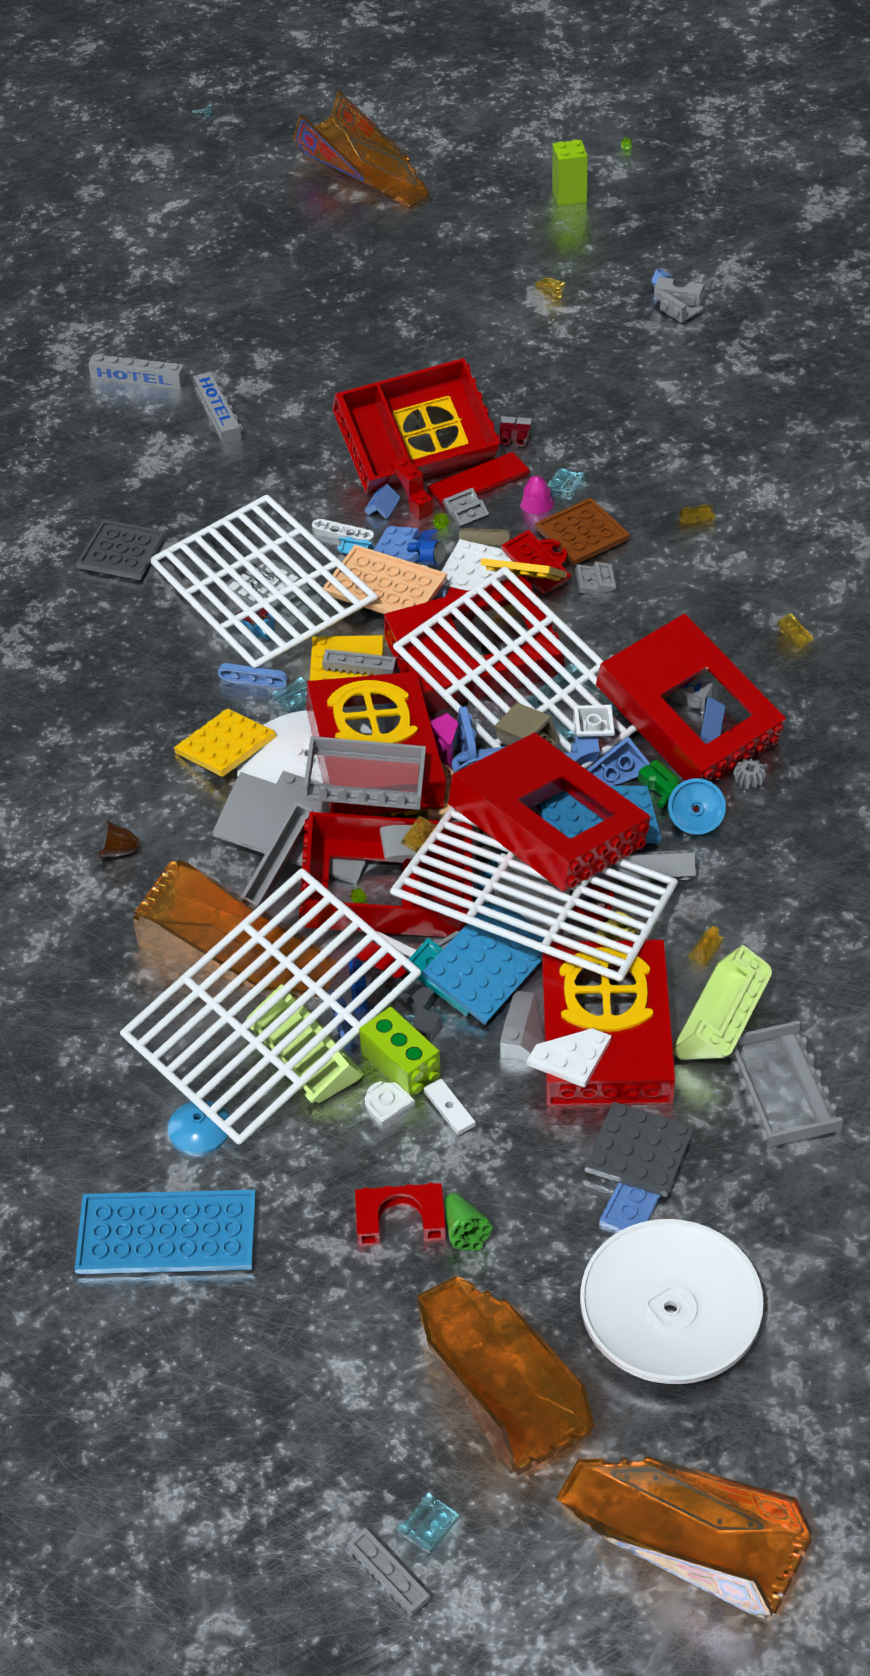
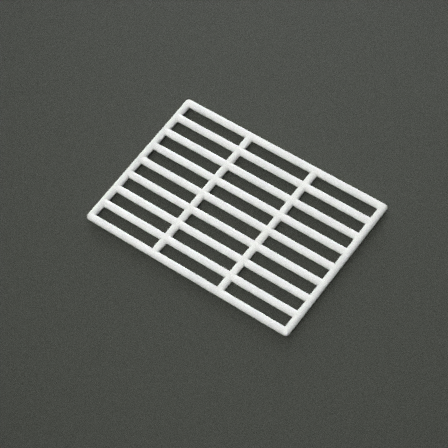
[150,495,378,668]
[393,567,637,769]
[390,806,678,981]
[120,869,421,1145]

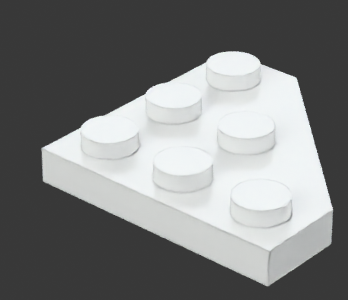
[527,1028,611,1088]

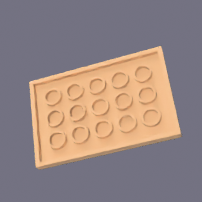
[323,545,447,614]

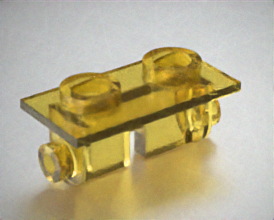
[678,504,715,525]
[687,926,724,966]

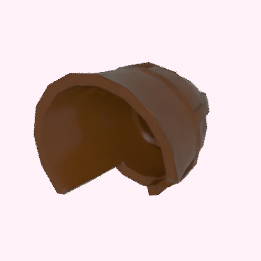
[98,820,141,859]

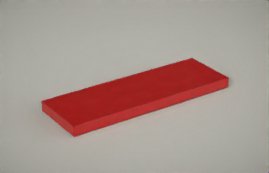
[427,452,530,509]

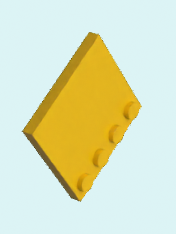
[310,635,383,681]

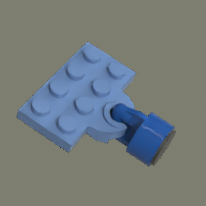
[373,526,445,566]

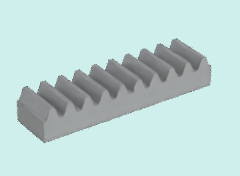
[322,649,396,676]
[347,1528,430,1616]

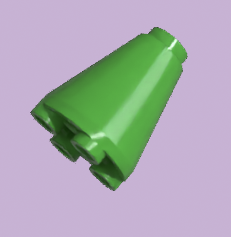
[444,1193,492,1251]

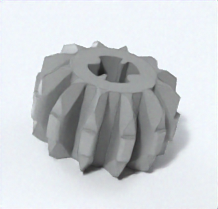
[733,758,766,789]

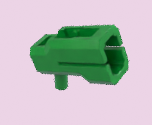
[638,759,680,808]

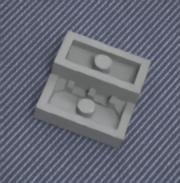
[442,487,489,527]
[575,562,616,594]
[380,825,427,863]

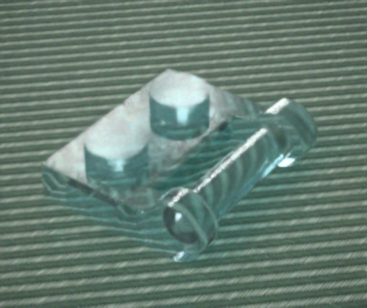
[548,468,587,500]
[270,677,307,714]
[395,1492,459,1555]

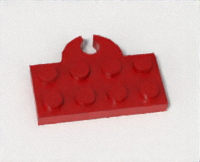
[501,530,571,595]

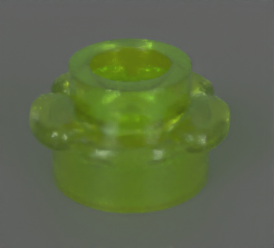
[621,137,632,151]
[433,513,449,529]
[350,887,368,903]

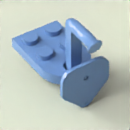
[452,707,506,773]

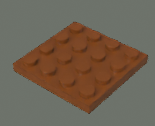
[535,498,630,565]

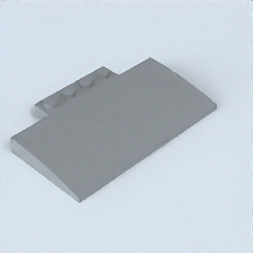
[212,771,370,885]

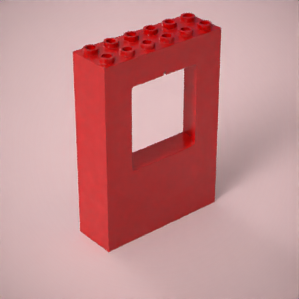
[384,575,565,714]
[595,613,786,782]
[448,732,651,892]
[298,812,472,937]

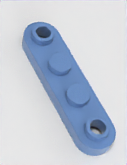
[217,663,288,688]

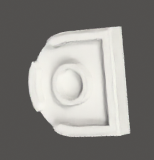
[365,1081,415,1126]

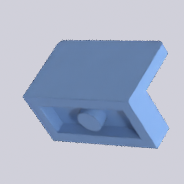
[364,484,400,519]

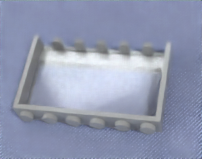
[303,736,426,810]
[727,1021,843,1149]

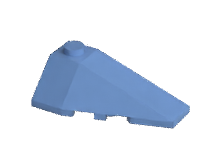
[587,736,650,786]

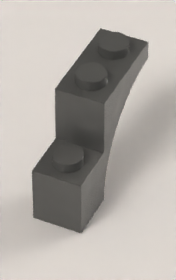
[394,977,442,1044]

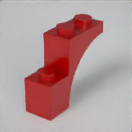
[390,456,433,520]

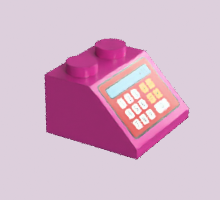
[430,713,459,769]

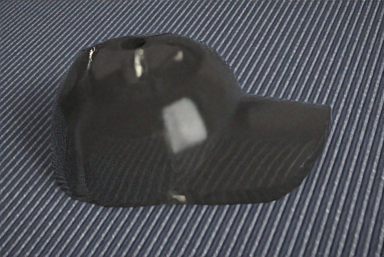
[367,970,393,1010]

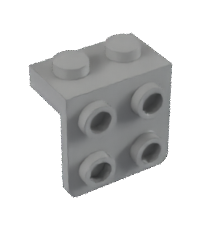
[660,292,703,323]

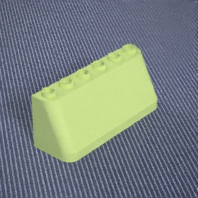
[672,945,772,1060]
[247,984,364,1103]

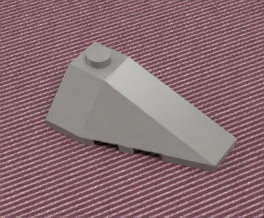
[500,991,544,1061]

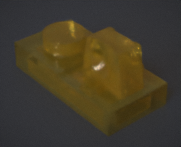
[535,277,565,299]
[776,613,814,650]
[401,816,436,853]

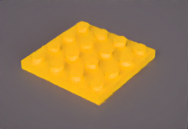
[480,558,567,581]
[174,708,277,777]

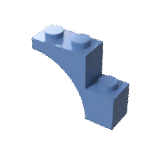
[564,736,600,765]

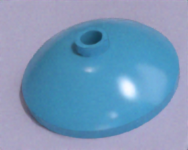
[668,778,726,835]
[168,1100,229,1155]

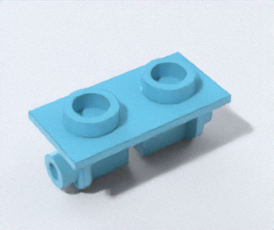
[337,537,374,555]

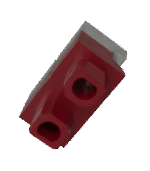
[500,416,532,446]

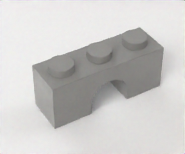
[654,277,704,308]

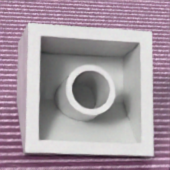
[573,705,615,737]

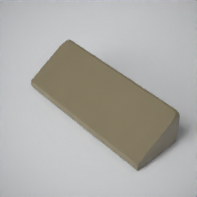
[459,528,511,546]

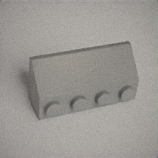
[614,850,696,883]

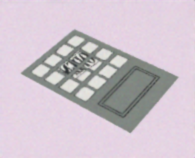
[220,557,324,626]

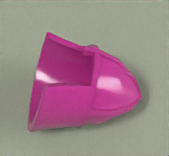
[520,476,554,514]

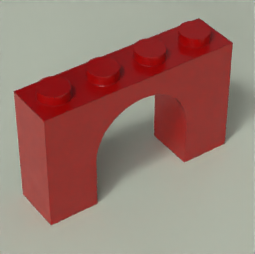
[355,1182,446,1246]

